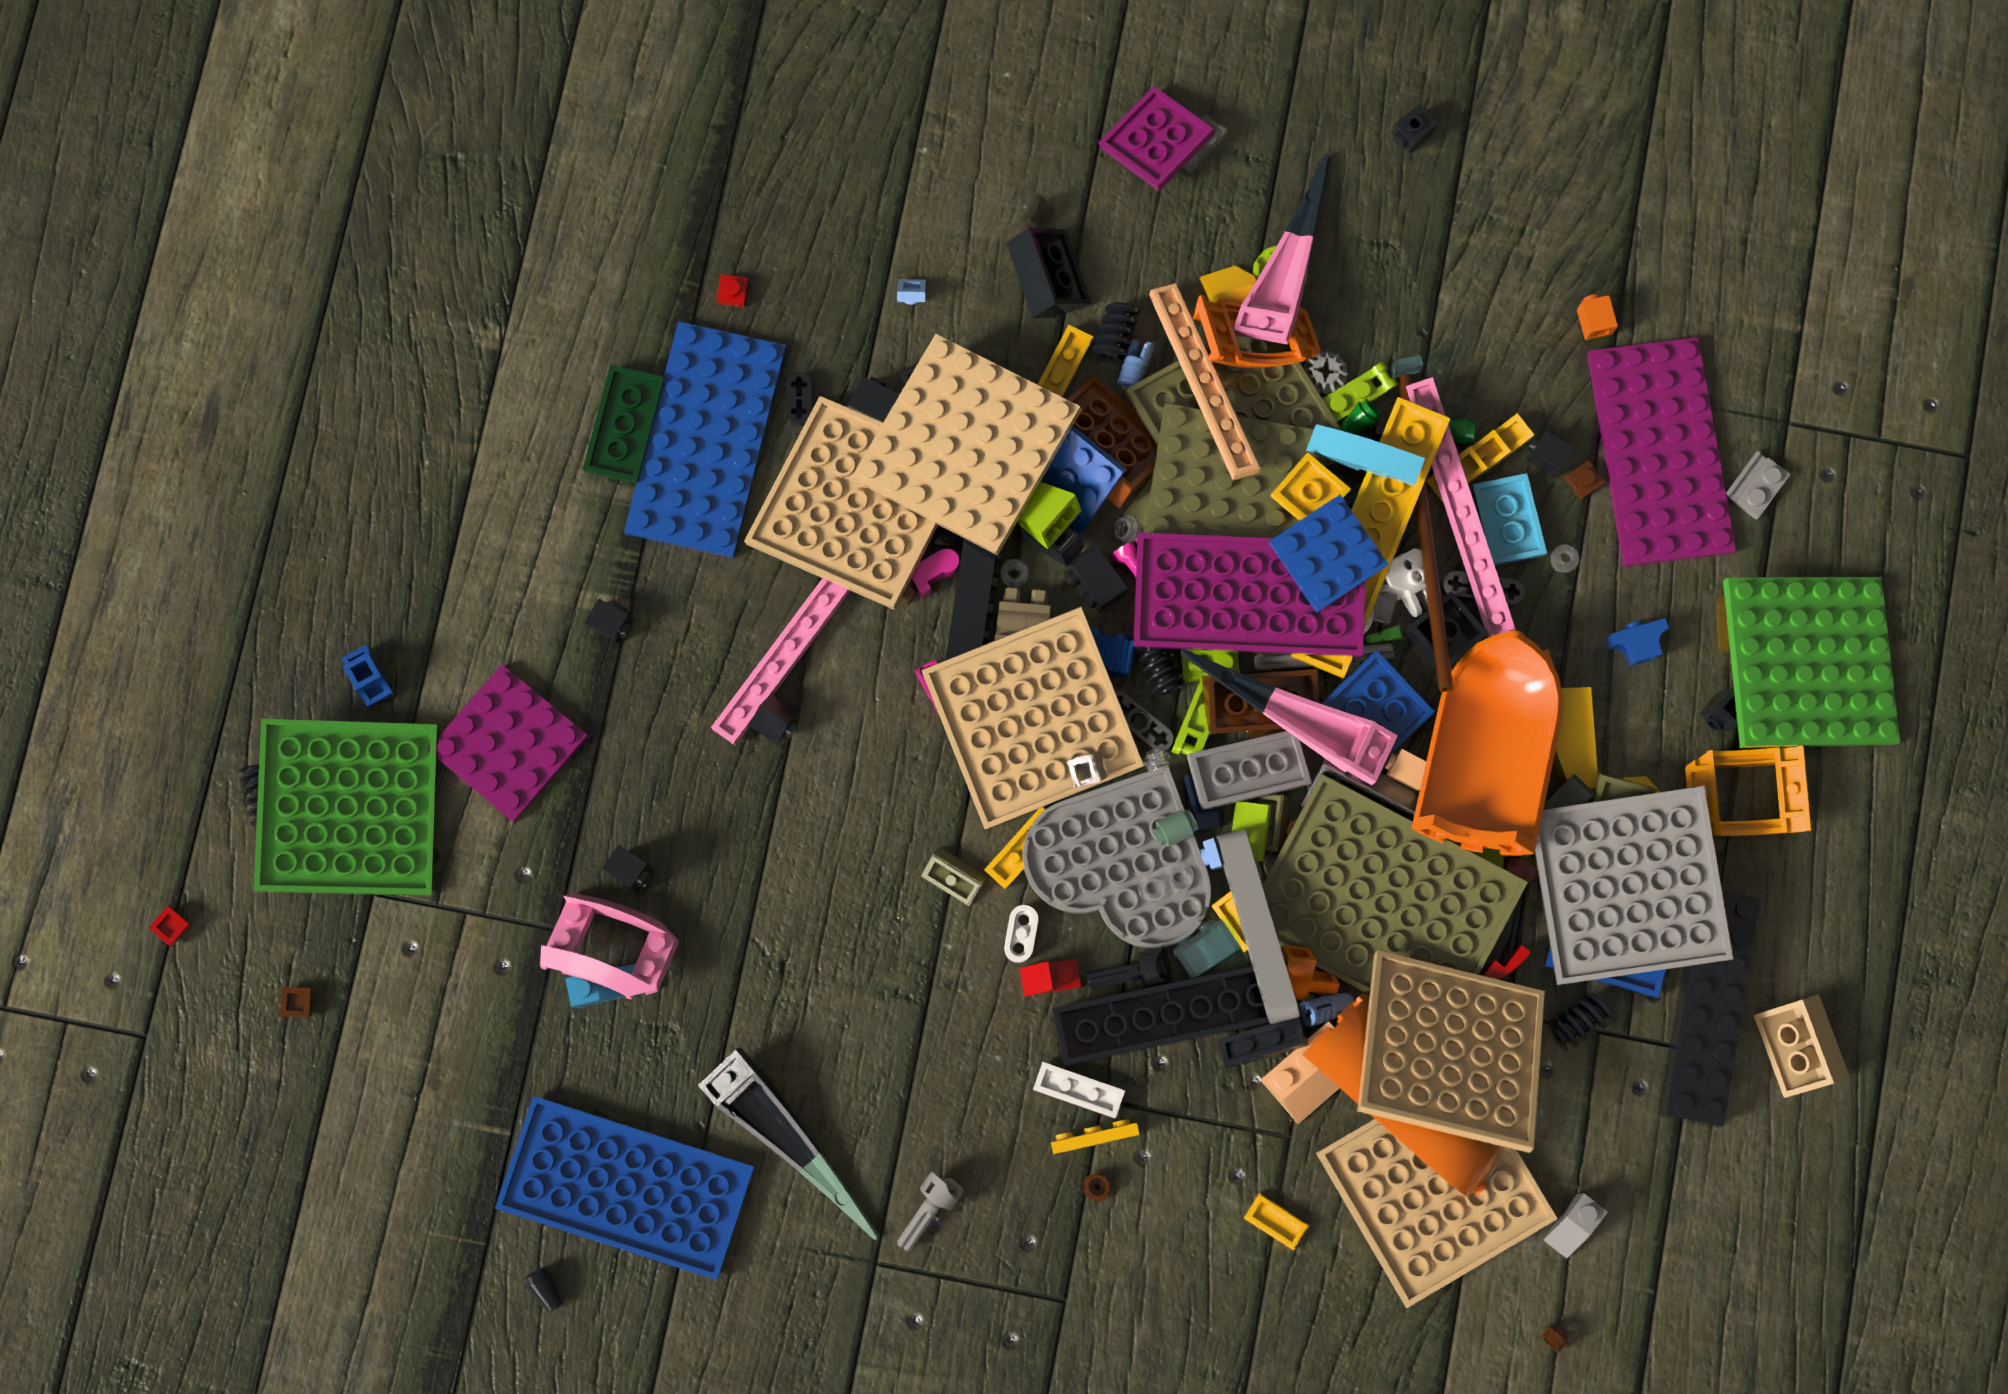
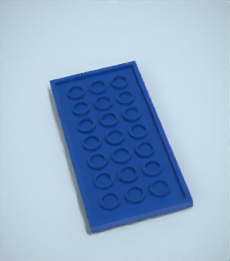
[624,322,787,558]
[495,1096,755,1280]

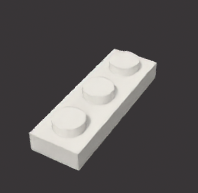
[1033,1062,1125,1118]

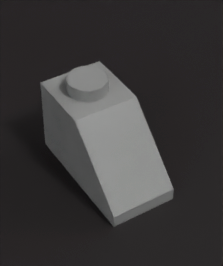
[1543,1193,1608,1258]

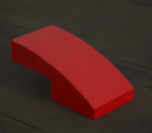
[1481,945,1531,980]

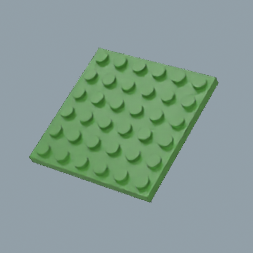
[1723,577,1900,748]
[254,719,437,896]

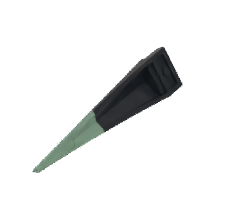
[698,1047,880,1240]

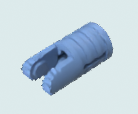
[1117,339,1155,390]
[1298,992,1354,1027]

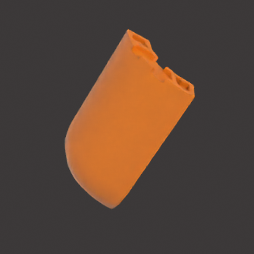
[1411,630,1563,855]
[1302,992,1501,1198]

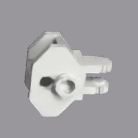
[1380,548,1428,617]

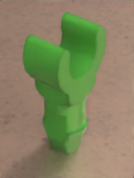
[1365,626,1403,645]

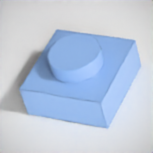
[897,279,926,304]
[1200,838,1224,871]

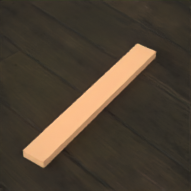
[1149,283,1260,480]

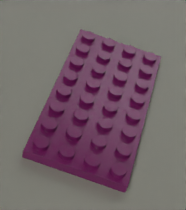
[1587,337,1736,568]
[1133,532,1365,657]

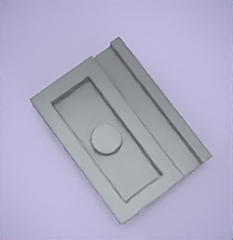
[1726,450,1791,520]

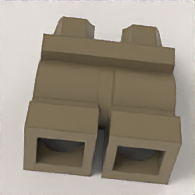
[995,587,1050,640]

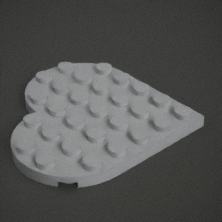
[1022,765,1211,949]

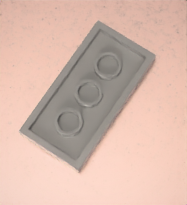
[1187,731,1312,811]

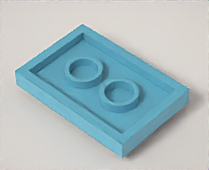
[1471,473,1547,566]

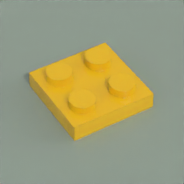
[1270,453,1351,521]

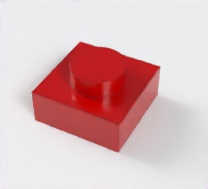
[716,274,749,308]
[148,906,192,947]

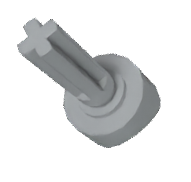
[897,1171,964,1252]

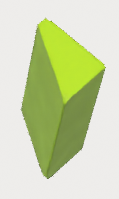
[1232,802,1271,862]

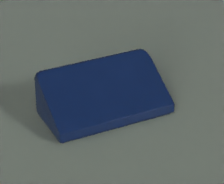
[1183,773,1225,832]

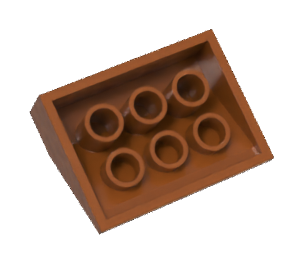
[1067,375,1157,509]

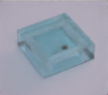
[1390,355,1423,378]

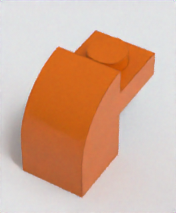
[1281,945,1340,1001]

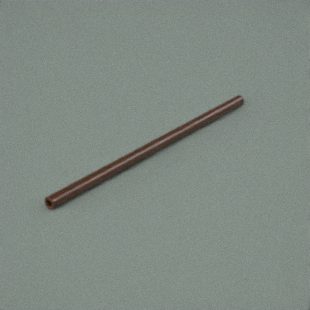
[1398,374,1454,692]

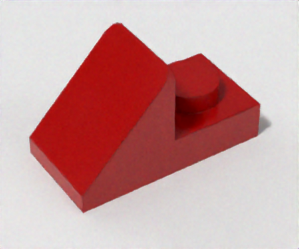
[1020,959,1081,997]

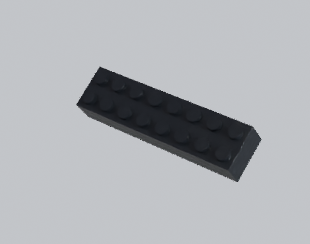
[1658,891,1761,1128]
[1052,966,1270,1067]

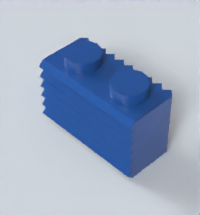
[1090,628,1135,679]

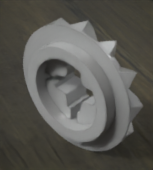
[1303,350,1348,394]

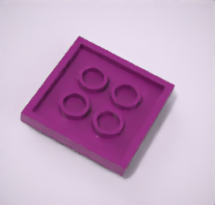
[1098,86,1215,192]

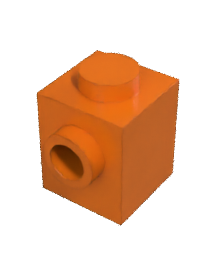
[1577,294,1618,341]

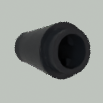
[523,1267,563,1313]

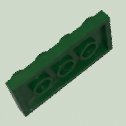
[582,365,665,484]

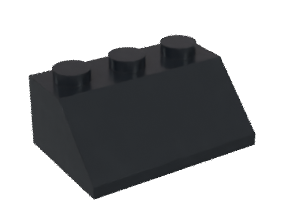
[1007,228,1091,318]

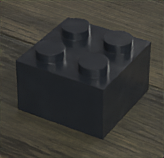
[1404,591,1489,671]

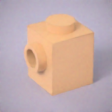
[1384,749,1426,791]

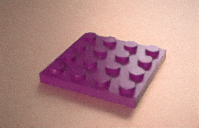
[428,664,589,823]

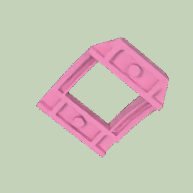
[540,893,679,999]

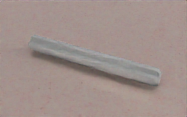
[1254,643,1394,672]

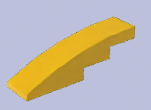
[1426,413,1535,502]

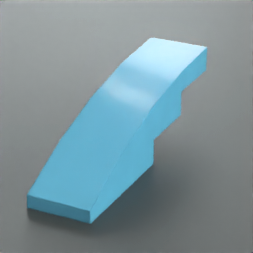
[1306,424,1425,486]

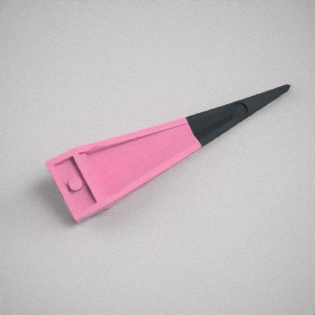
[1233,153,1330,344]
[1180,650,1398,785]

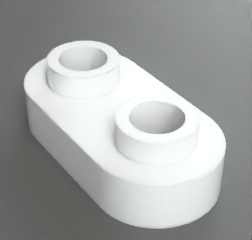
[1004,905,1038,963]

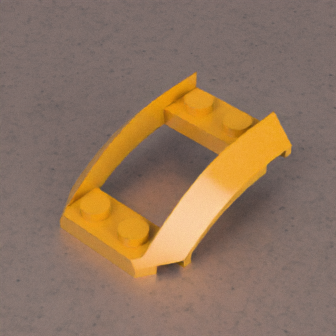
[1685,745,1812,836]

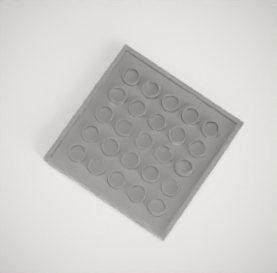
[1535,786,1733,985]

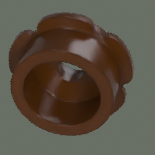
[1083,1172,1112,1202]
[1541,1325,1569,1353]

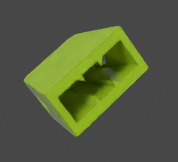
[1018,482,1082,549]

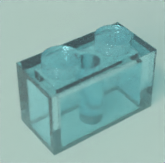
[1172,918,1241,979]

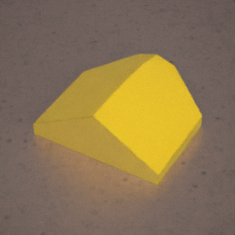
[1200,265,1256,303]

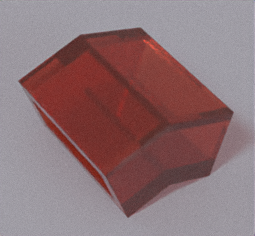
[1503,858,1539,886]

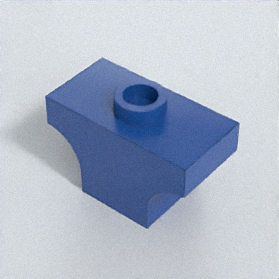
[1606,618,1669,667]
[341,645,395,708]

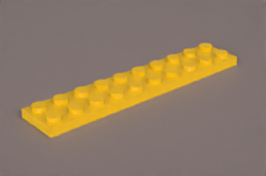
[1291,397,1450,678]

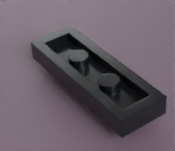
[1219,1016,1309,1069]

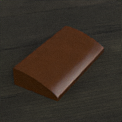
[1202,668,1319,734]

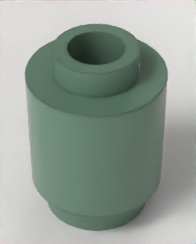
[1153,809,1198,848]

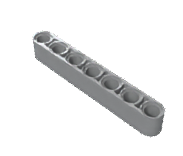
[1216,829,1299,1024]

